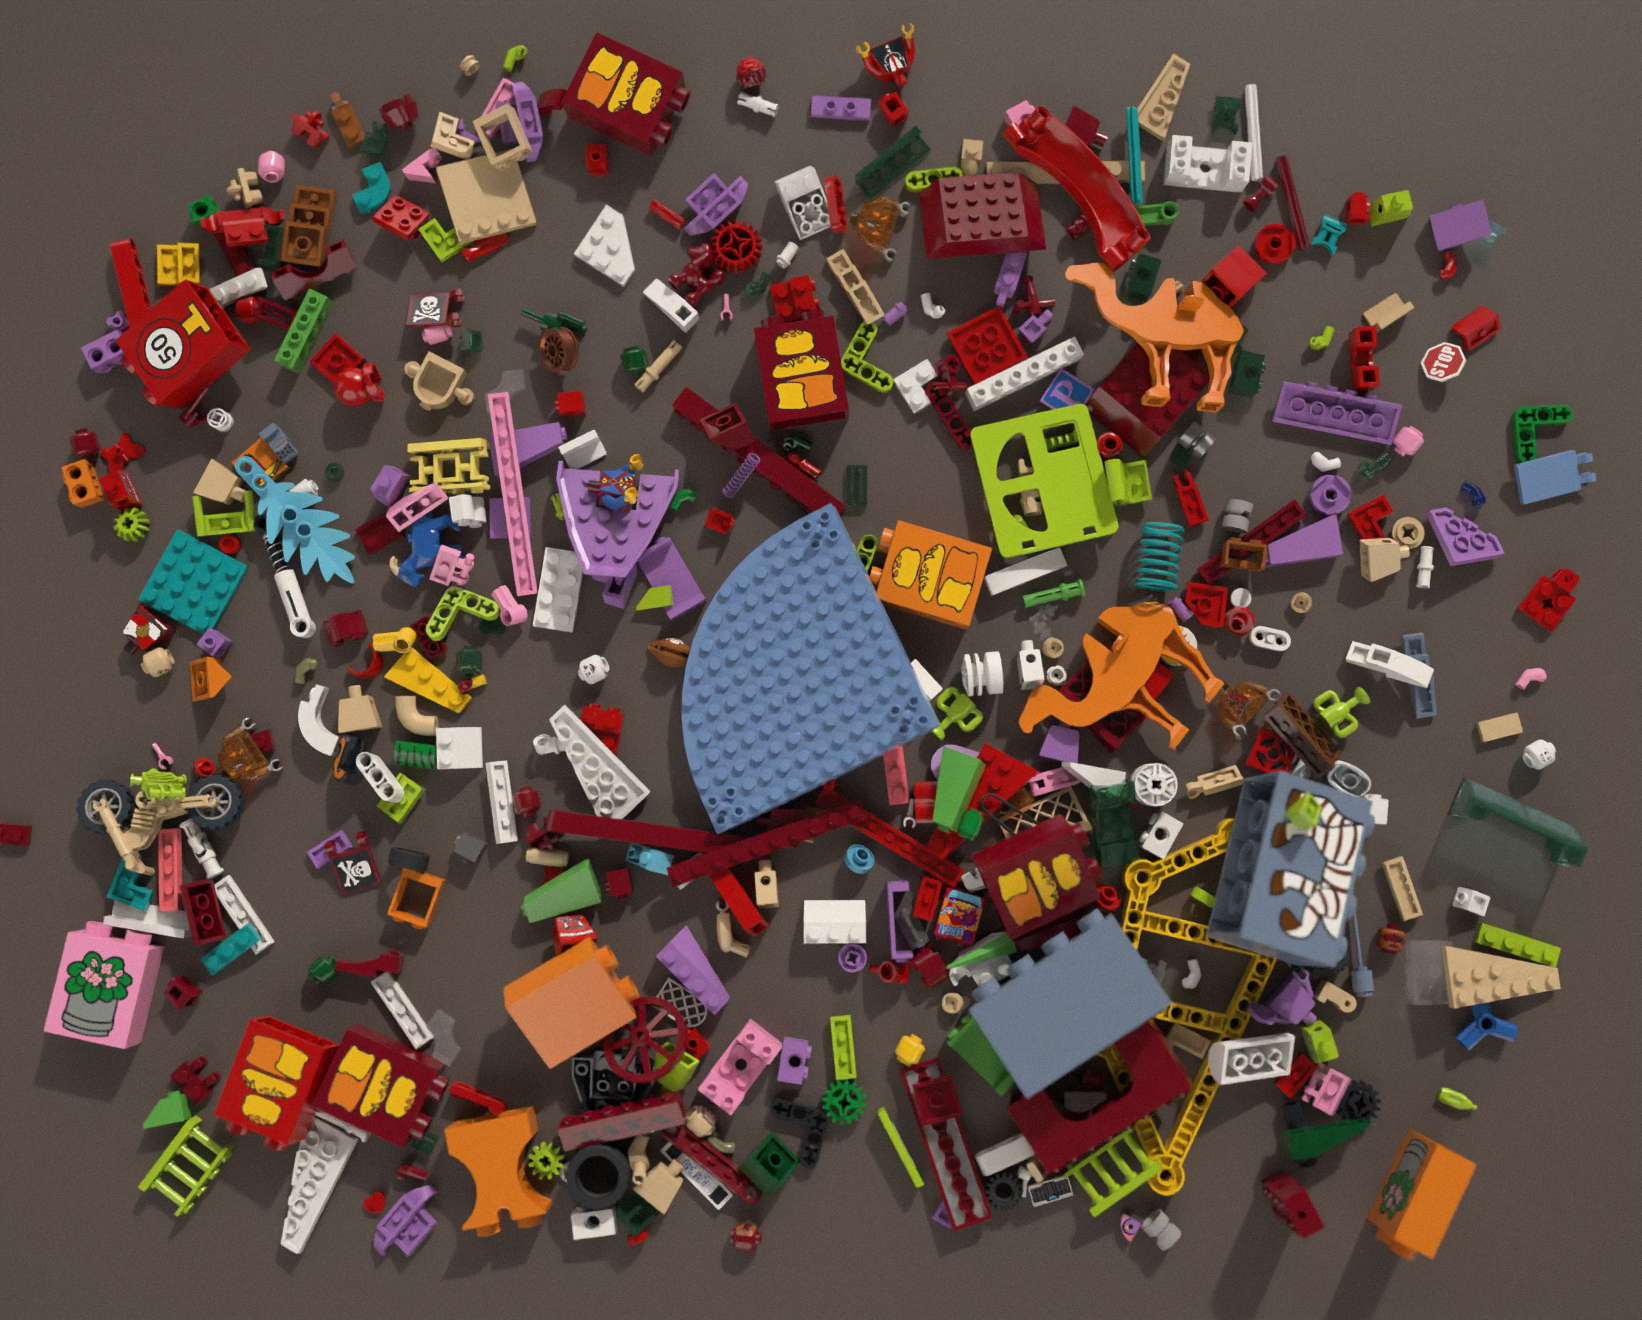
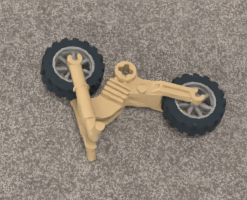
[76,775,245,876]

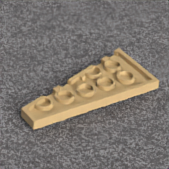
[1441,945,1561,1008]

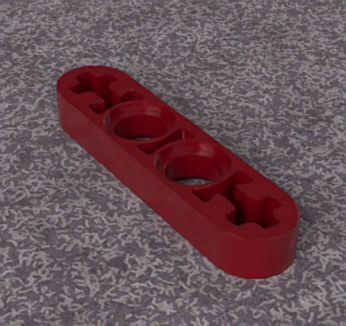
[926,381,973,451]

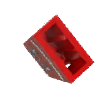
[99,470,143,513]
[552,912,598,956]

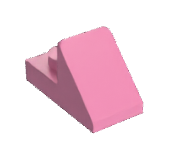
[402,147,443,183]

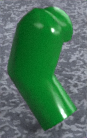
[669,488,698,512]

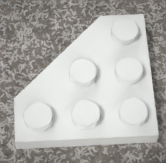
[574,205,635,287]

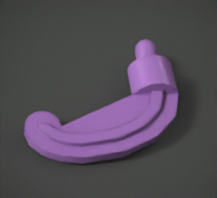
[457,119,481,143]

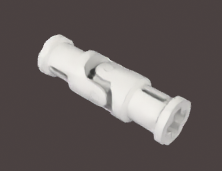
[179,818,224,879]

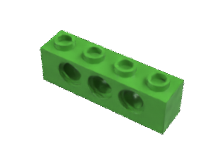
[275,289,334,374]

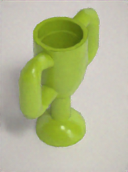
[1313,686,1371,738]
[932,687,983,741]

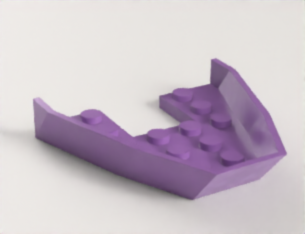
[556,461,681,577]

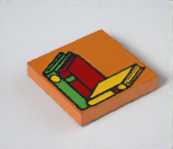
[231,437,289,485]

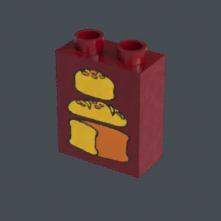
[561,32,691,157]
[754,310,849,431]
[971,814,1104,940]
[311,1023,450,1148]

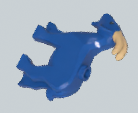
[389,511,464,587]

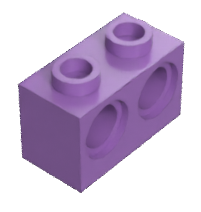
[81,330,124,373]

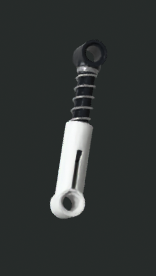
[253,513,316,638]

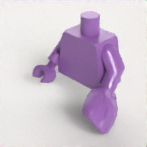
[1248,966,1317,1026]

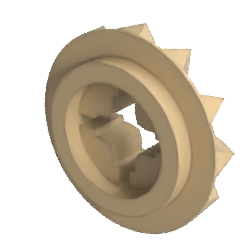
[1391,517,1424,549]

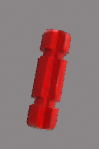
[649,200,685,229]

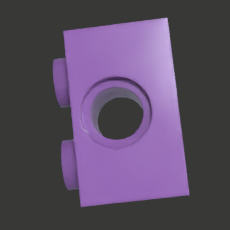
[777,1036,812,1085]

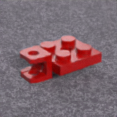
[1516,568,1580,632]

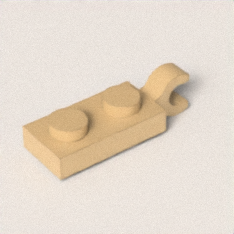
[1186,765,1244,799]

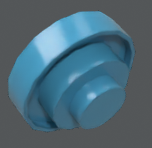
[844,845,874,874]

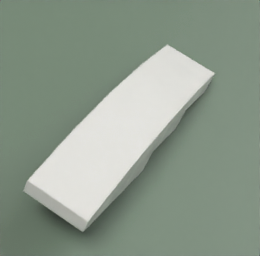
[984,547,1067,596]

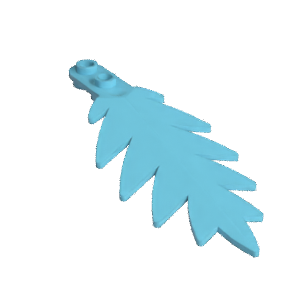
[235,456,355,584]

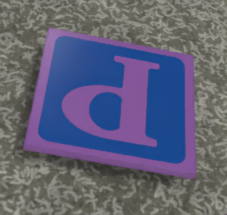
[1040,368,1095,410]

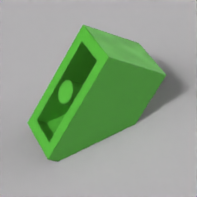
[143,1090,192,1129]

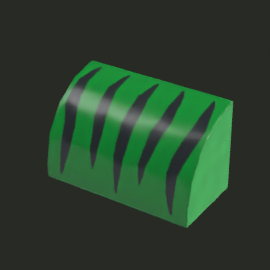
[394,741,437,770]

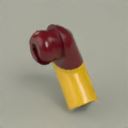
[458,674,487,695]

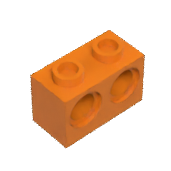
[61,459,105,508]

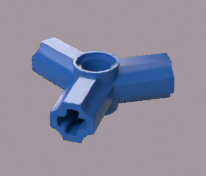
[1454,1002,1518,1051]

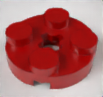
[1254,223,1296,264]

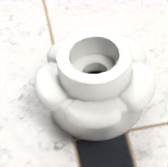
[1047,666,1067,685]

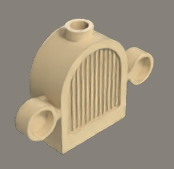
[405,352,475,411]

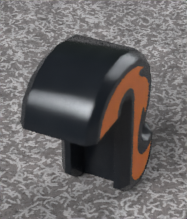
[332,735,365,786]

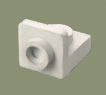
[1453,887,1490,916]

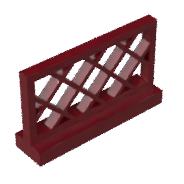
[1058,661,1146,753]

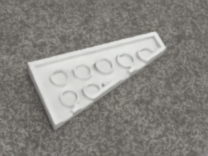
[281,1115,358,1254]

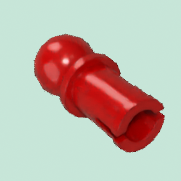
[786,452,822,481]

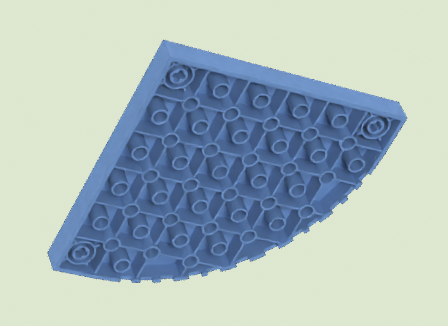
[682,503,941,834]

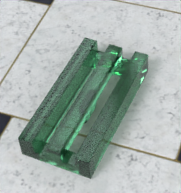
[847,465,867,506]

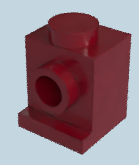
[163,975,203,1011]

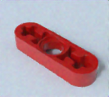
[824,175,847,234]

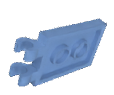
[1514,450,1596,505]

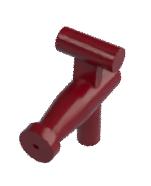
[1012,275,1055,317]

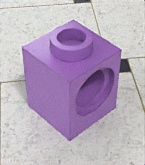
[196,628,233,658]

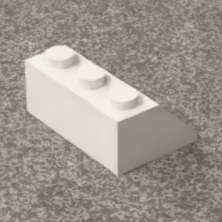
[804,900,866,943]

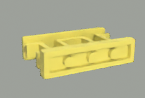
[408,438,490,495]

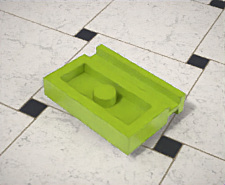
[377,773,425,824]

